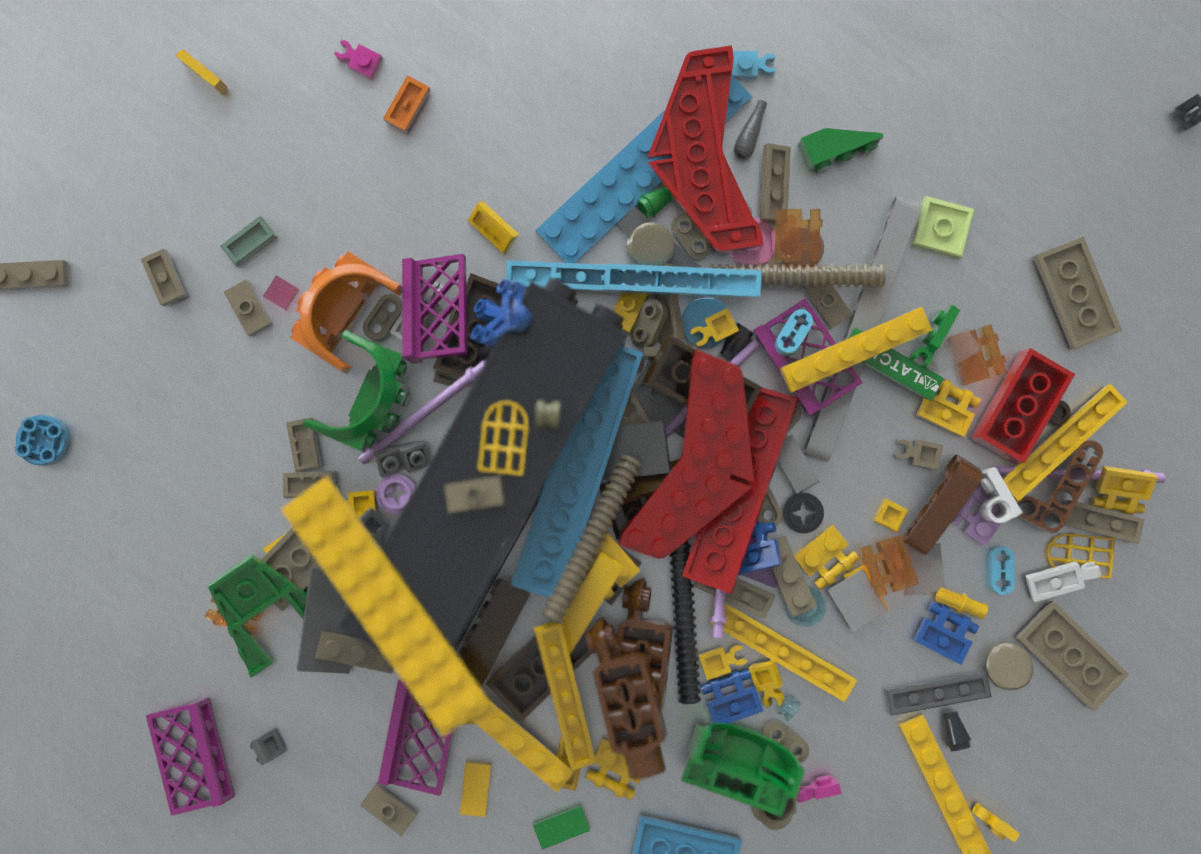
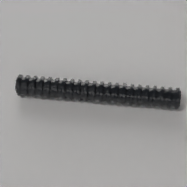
[669,537,701,704]

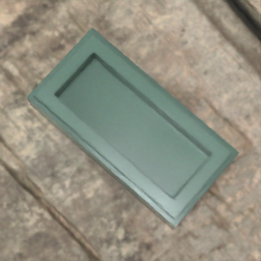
[220,216,277,267]

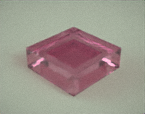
[263,275,300,310]

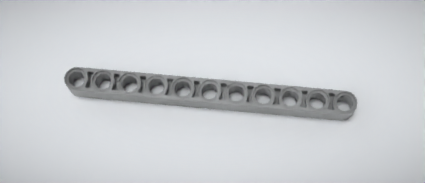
[803,196,921,462]

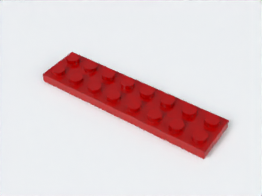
[682,387,799,594]

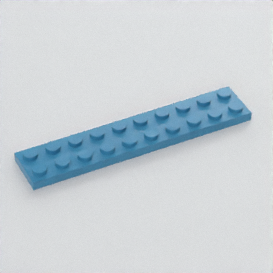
[535,74,752,263]
[511,346,643,598]

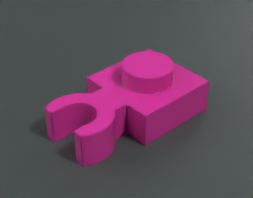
[334,40,383,80]
[796,776,842,803]

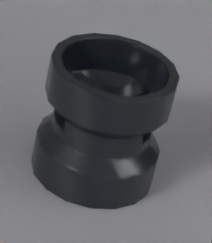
[1175,93,1201,129]

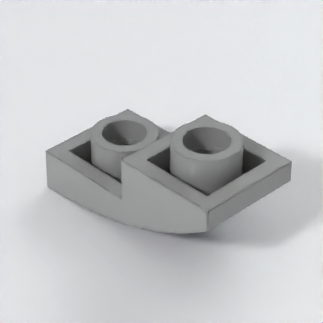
[778,435,819,495]
[372,441,431,478]

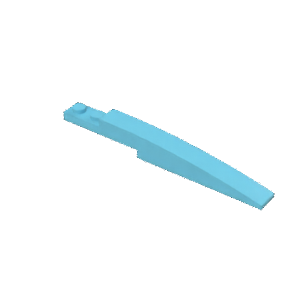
[506,260,762,297]

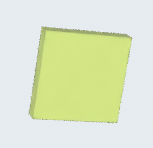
[911,196,975,259]

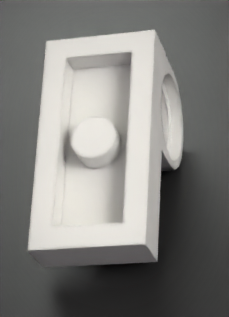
[980,468,1022,523]

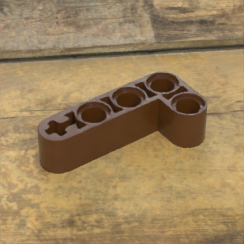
[1017,440,1103,533]
[902,454,983,555]

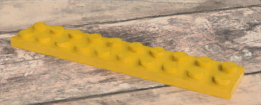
[281,477,490,737]

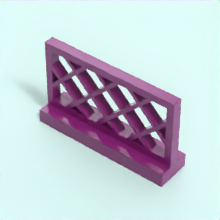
[402,254,467,364]
[753,298,863,418]
[378,679,454,796]
[146,697,234,816]

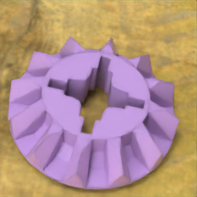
[376,474,416,514]

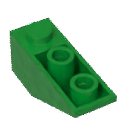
[798,128,884,172]

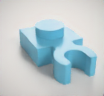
[732,51,776,79]

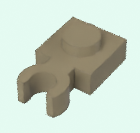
[894,440,943,470]

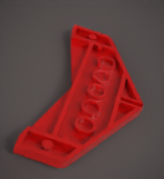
[647,45,764,252]
[618,349,754,559]

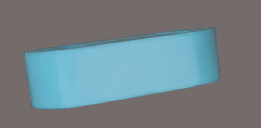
[775,310,813,356]
[987,546,1015,595]

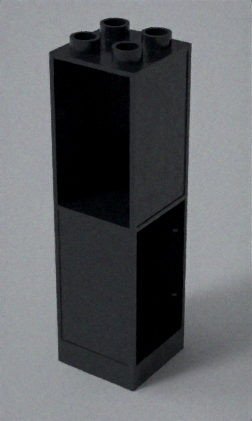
[337,277,627,654]

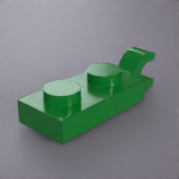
[910,305,960,368]

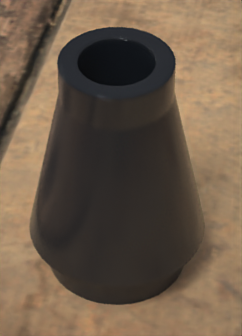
[720,322,754,360]
[942,711,972,752]

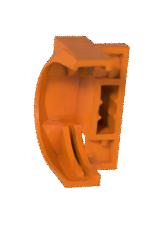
[290,251,402,374]

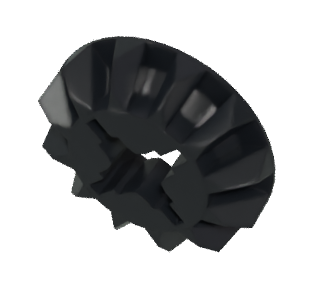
[782,493,824,533]

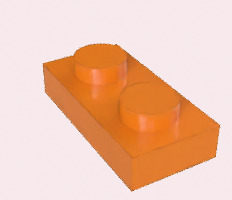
[383,75,431,133]

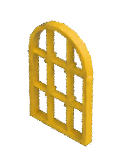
[478,401,529,475]
[1046,532,1115,579]

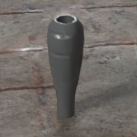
[734,100,767,159]

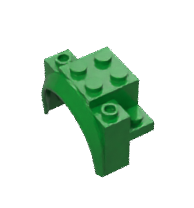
[302,330,411,452]
[681,723,805,817]

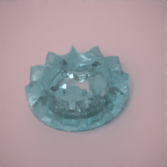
[785,586,826,627]

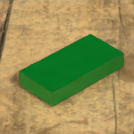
[533,804,590,850]

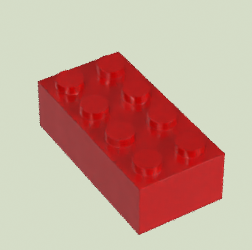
[970,348,1075,464]

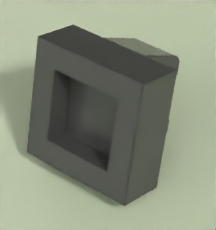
[250,729,286,766]

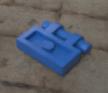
[739,522,783,576]
[913,601,979,665]
[700,669,764,724]

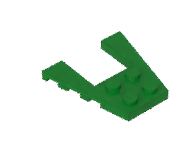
[208,554,307,678]

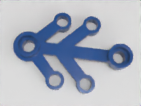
[471,278,531,347]

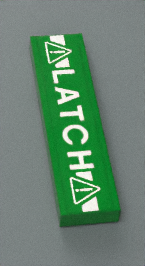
[849,328,944,401]

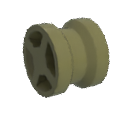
[536,400,560,429]

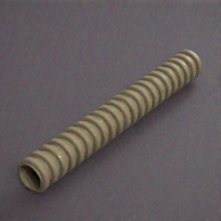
[708,264,885,287]
[541,455,642,624]

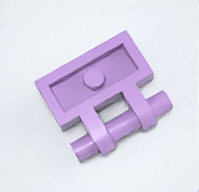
[951,483,1002,546]

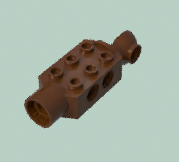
[615,578,673,710]
[586,617,667,780]

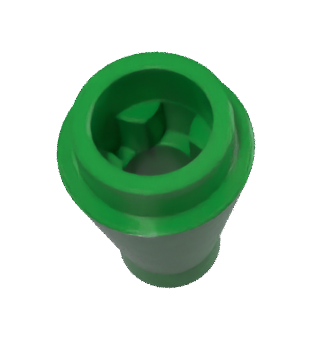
[637,187,674,218]

